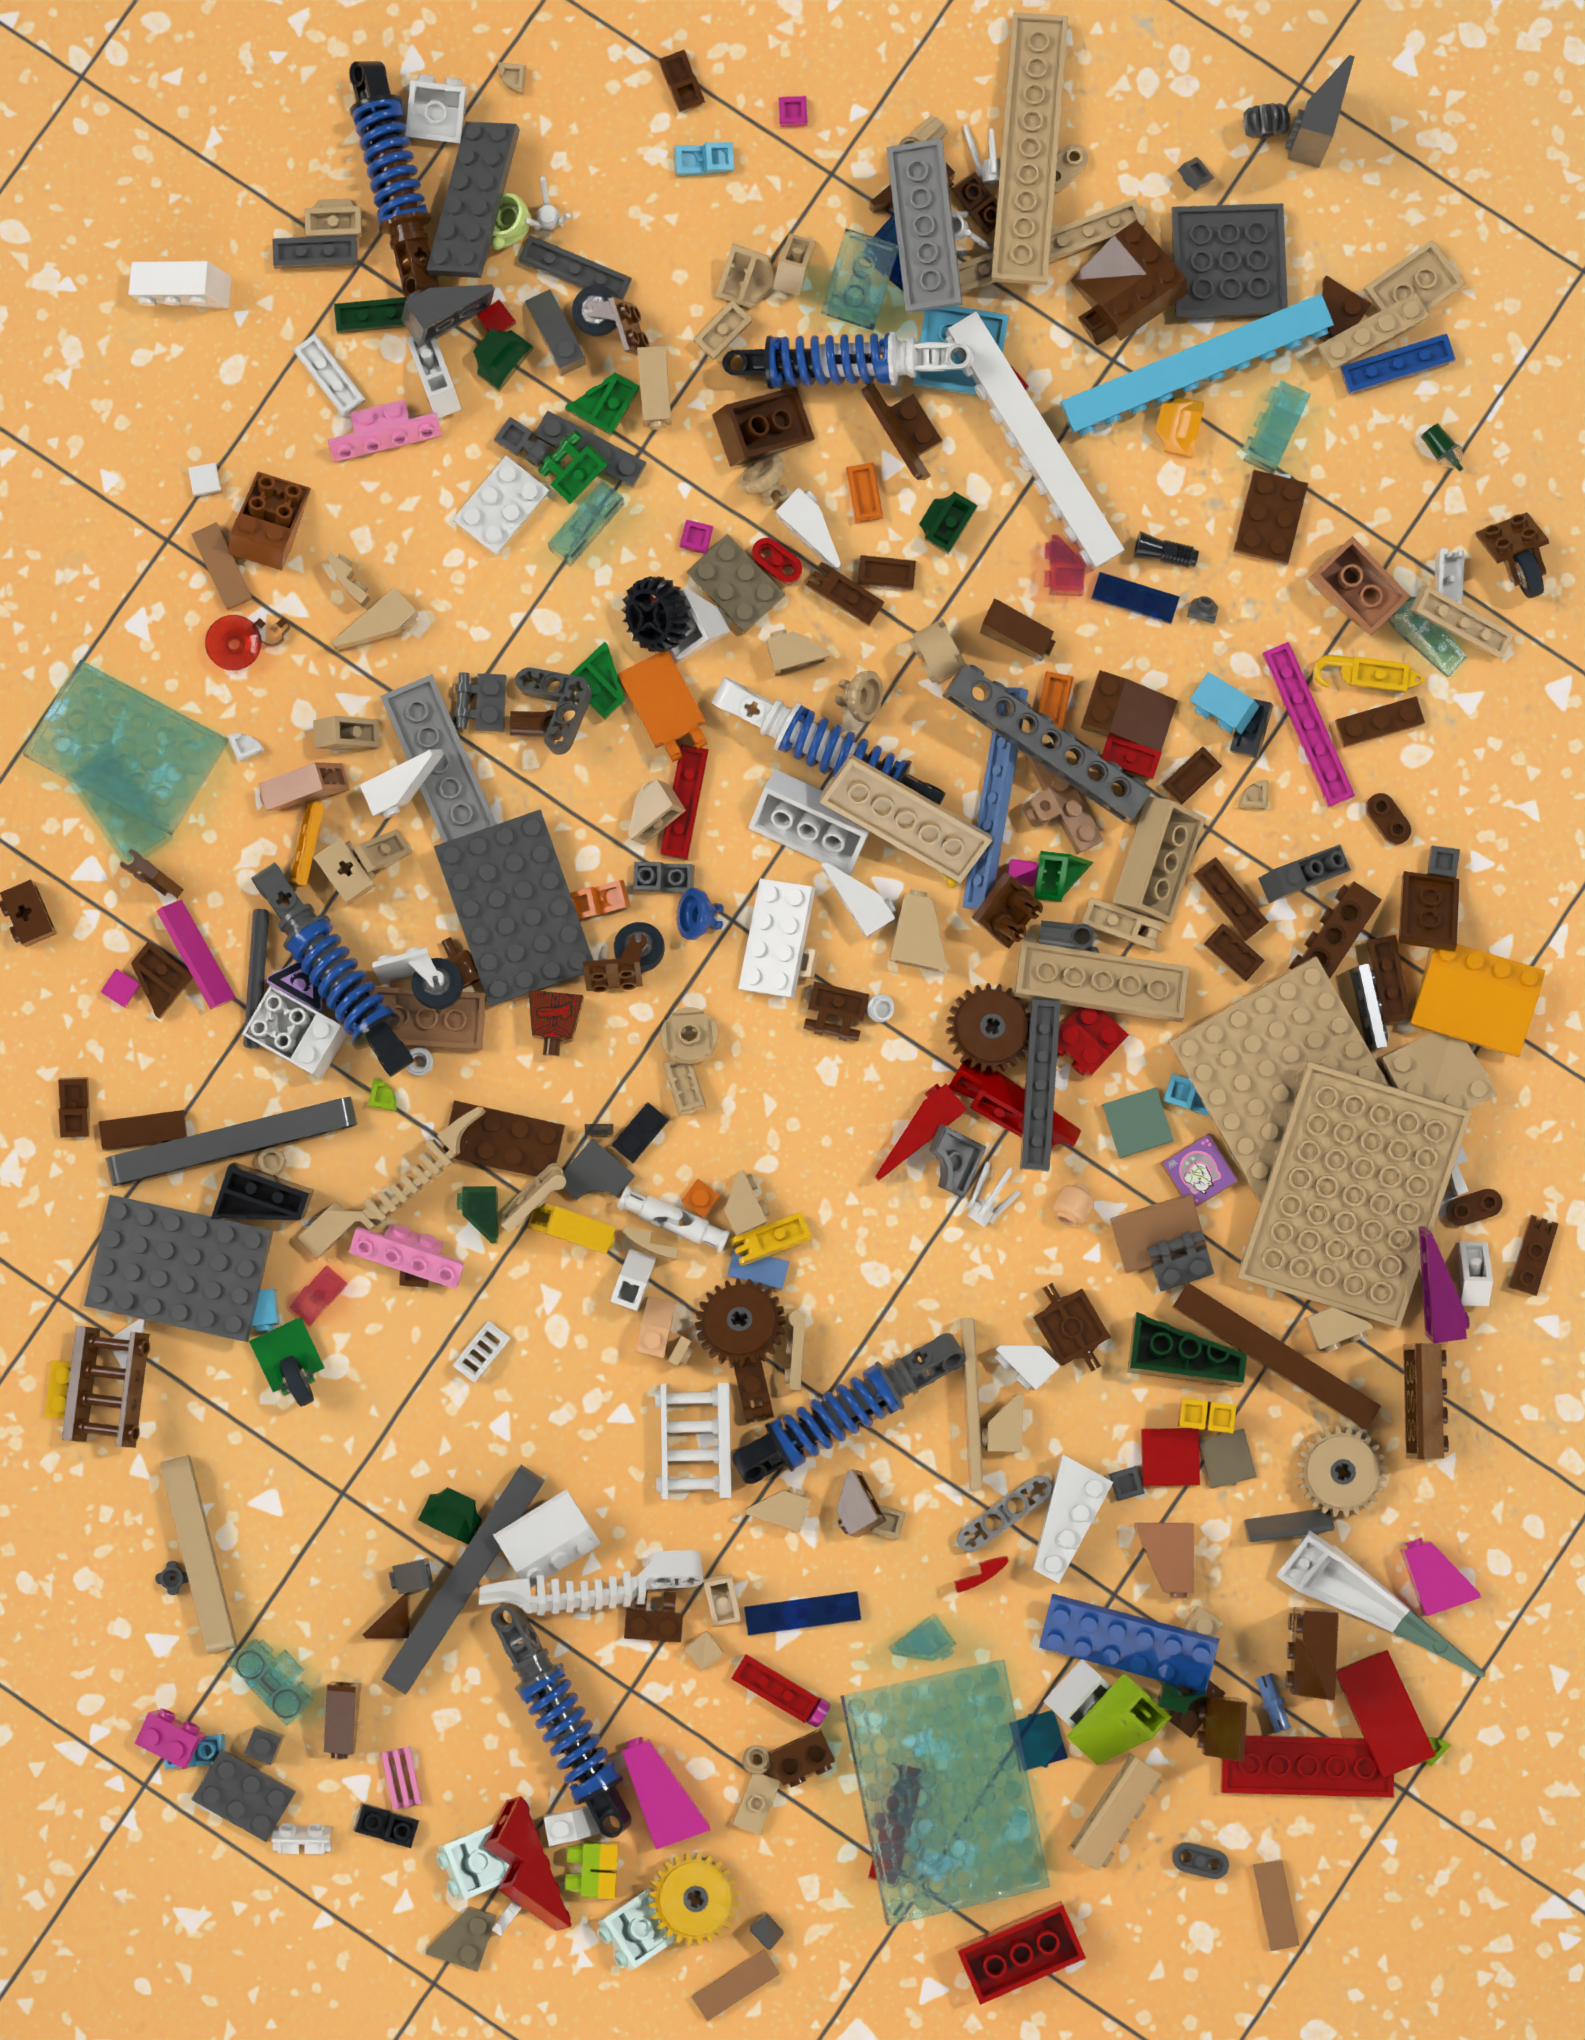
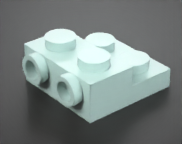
[436,1824,509,1901]
[597,1888,675,1971]

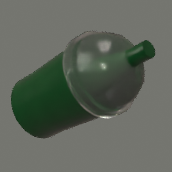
[1421,423,1464,472]

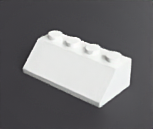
[748,769,870,875]

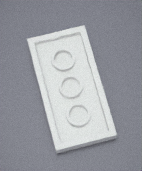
[738,879,816,999]

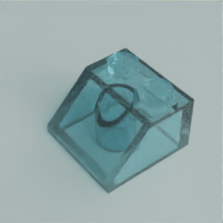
[888,1614,956,1662]

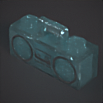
[547,480,625,568]
[228,1638,315,1726]

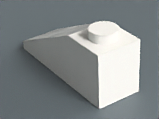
[406,337,462,418]
[775,487,841,572]
[360,749,444,818]
[821,862,897,939]

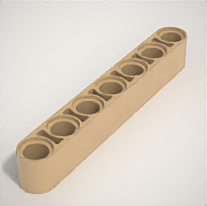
[161,1455,237,1654]

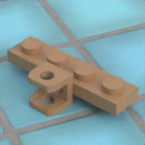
[1023,742,1104,855]

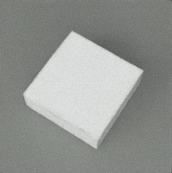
[188,463,222,497]

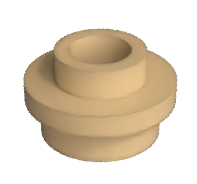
[742,1745,771,1775]

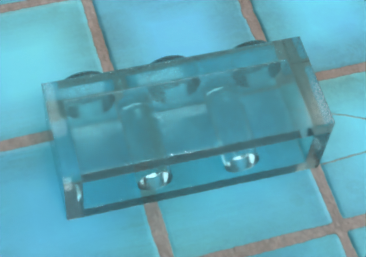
[1241,380,1311,474]

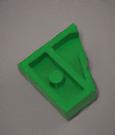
[565,373,640,436]
[570,642,625,720]

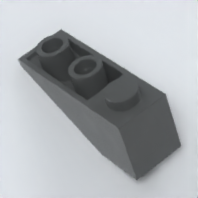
[1258,844,1351,904]

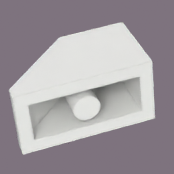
[1458,1241,1493,1306]
[544,1806,601,1846]

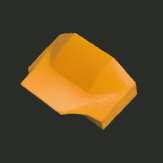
[1155,397,1204,458]

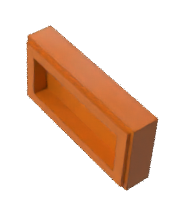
[846,462,883,523]
[1037,671,1074,730]

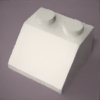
[1043,1659,1112,1729]

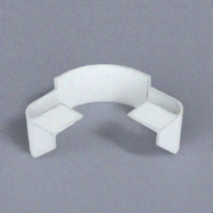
[492,1901,522,1937]

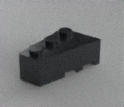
[211,1162,314,1220]

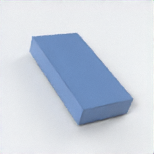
[727,1248,789,1289]

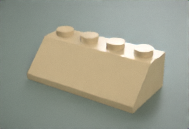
[1112,796,1206,924]
[1068,1753,1162,1871]

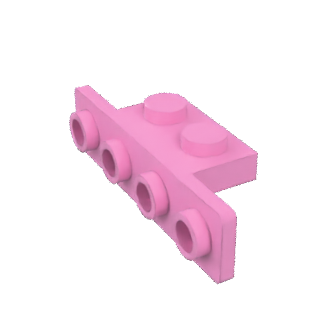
[328,400,442,462]
[349,1224,464,1289]

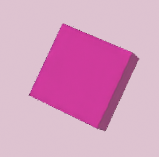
[778,96,808,127]
[679,519,714,554]
[101,969,141,1008]

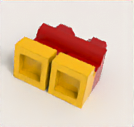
[1178,1398,1237,1433]

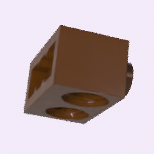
[769,1728,836,1788]

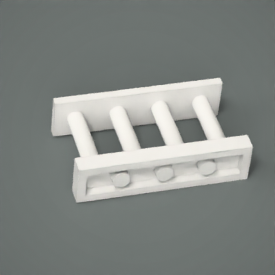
[655,1383,731,1499]

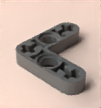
[515,668,593,755]

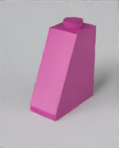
[1400,1538,1481,1616]

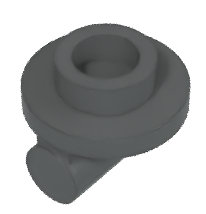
[1187,596,1218,624]

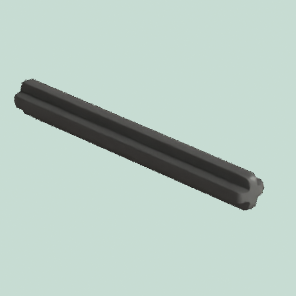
[243,909,269,1049]

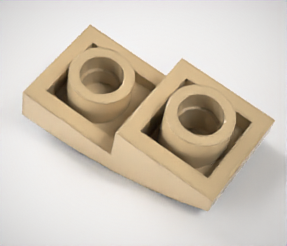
[327,552,371,608]

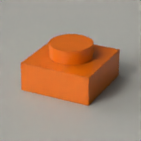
[681,1179,721,1219]

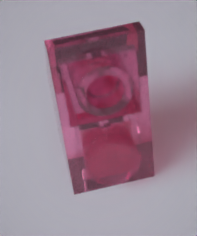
[1044,534,1085,596]

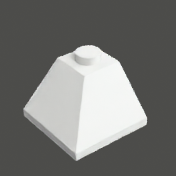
[658,588,730,664]

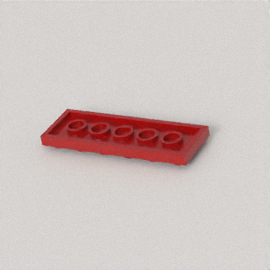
[1221,1735,1394,1798]

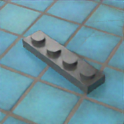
[534,410,646,488]

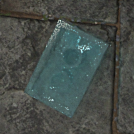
[820,228,900,331]

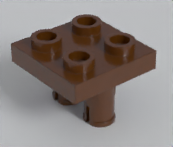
[972,872,1043,949]

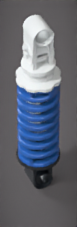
[722,331,974,389]
[711,677,946,805]

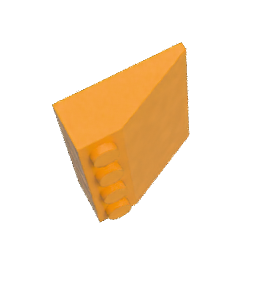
[1410,944,1546,1057]

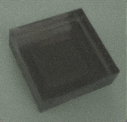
[585,1124,614,1137]

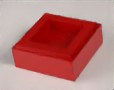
[477,299,516,332]

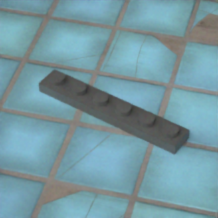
[1020,999,1061,1172]

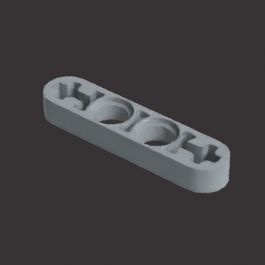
[957,1476,1052,1552]

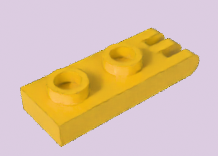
[730,1212,812,1266]

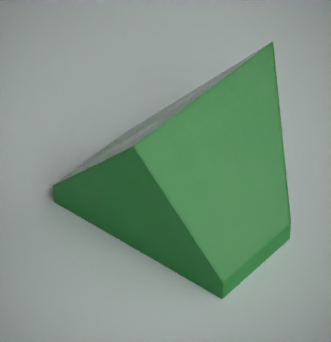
[1034,851,1094,902]

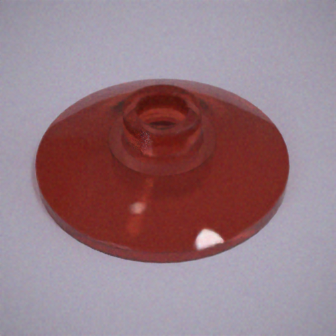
[205,615,262,671]

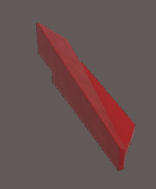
[949,1060,1081,1149]

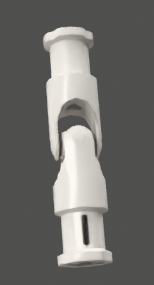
[617,1186,731,1254]

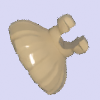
[737,455,787,506]
[834,670,883,723]

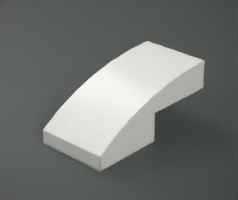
[1449,1145,1468,1197]

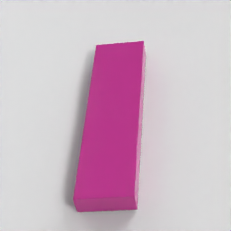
[156,900,236,1010]

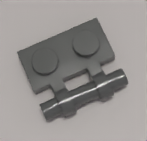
[454,672,507,732]
[1147,1230,1214,1292]

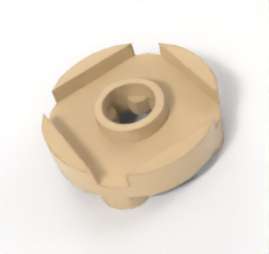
[661,1007,718,1064]

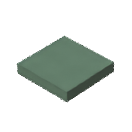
[1102,1087,1174,1158]

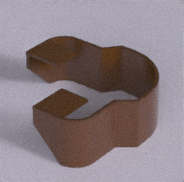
[253,617,290,646]

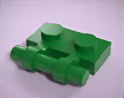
[538,430,609,504]

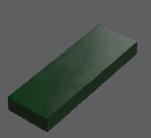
[334,297,407,333]

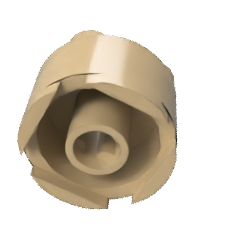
[909,619,966,684]

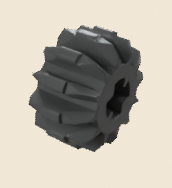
[1243,103,1291,139]

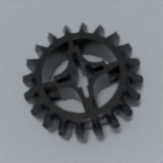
[621,576,692,652]

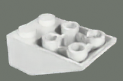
[242,985,348,1079]

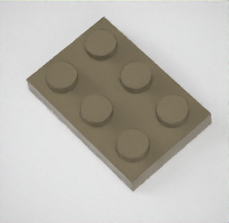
[687,534,785,634]

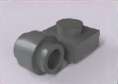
[494,417,550,467]

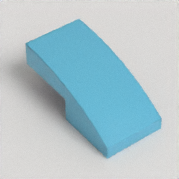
[674,142,734,176]
[1163,1074,1210,1117]

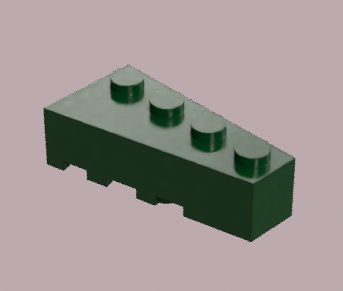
[1127,1312,1247,1388]

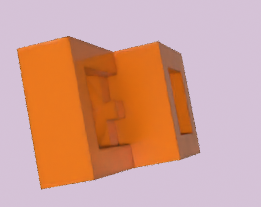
[570,880,631,920]

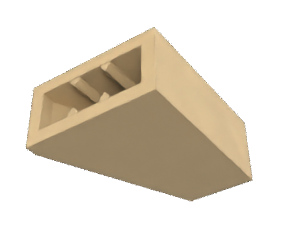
[637,346,672,430]
[890,890,947,973]

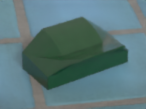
[473,329,534,392]
[919,491,978,555]
[418,1487,482,1545]
[1158,1680,1206,1714]

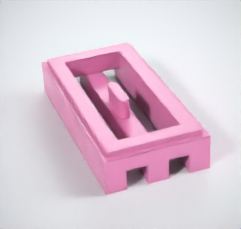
[381,1746,422,1810]

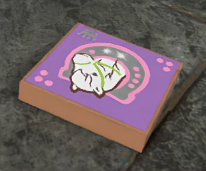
[1160,1133,1239,1207]

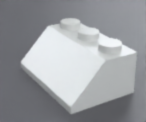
[493,1489,601,1589]

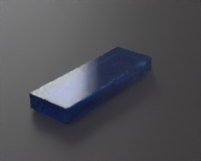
[1091,572,1180,625]

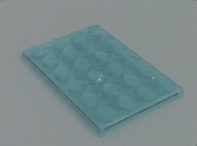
[23,660,228,835]

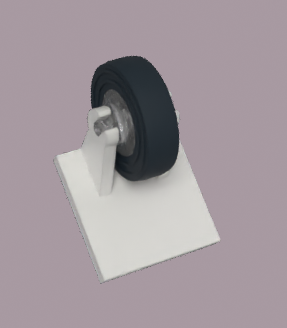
[372,947,463,1010]

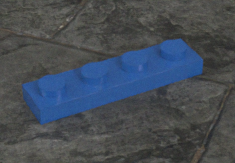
[1340,333,1456,395]

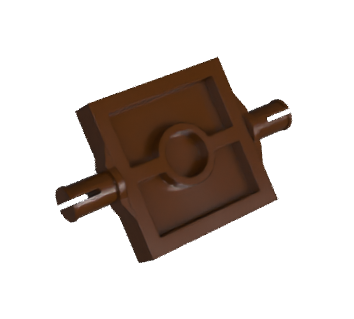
[1033,1282,1111,1372]

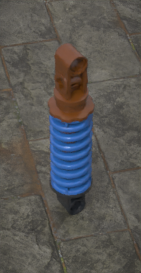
[349,61,439,298]

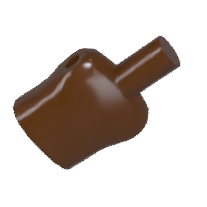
[441,937,480,989]

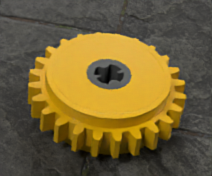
[647,1853,739,1946]

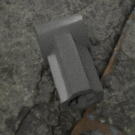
[1039,920,1095,951]

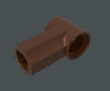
[510,710,565,737]

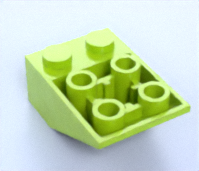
[1066,1673,1172,1765]

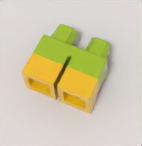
[565,1841,619,1900]

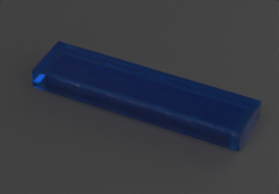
[744,1591,861,1635]

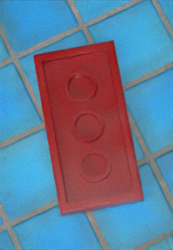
[1336,1650,1436,1779]

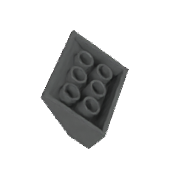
[1285,55,1355,168]

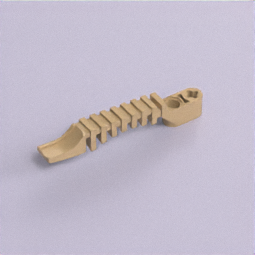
[298,1107,486,1259]

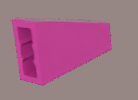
[622,1736,711,1850]

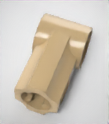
[899,115,948,145]

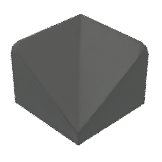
[750,1911,784,1950]

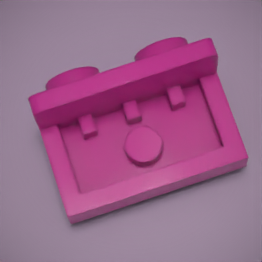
[134,1708,207,1769]

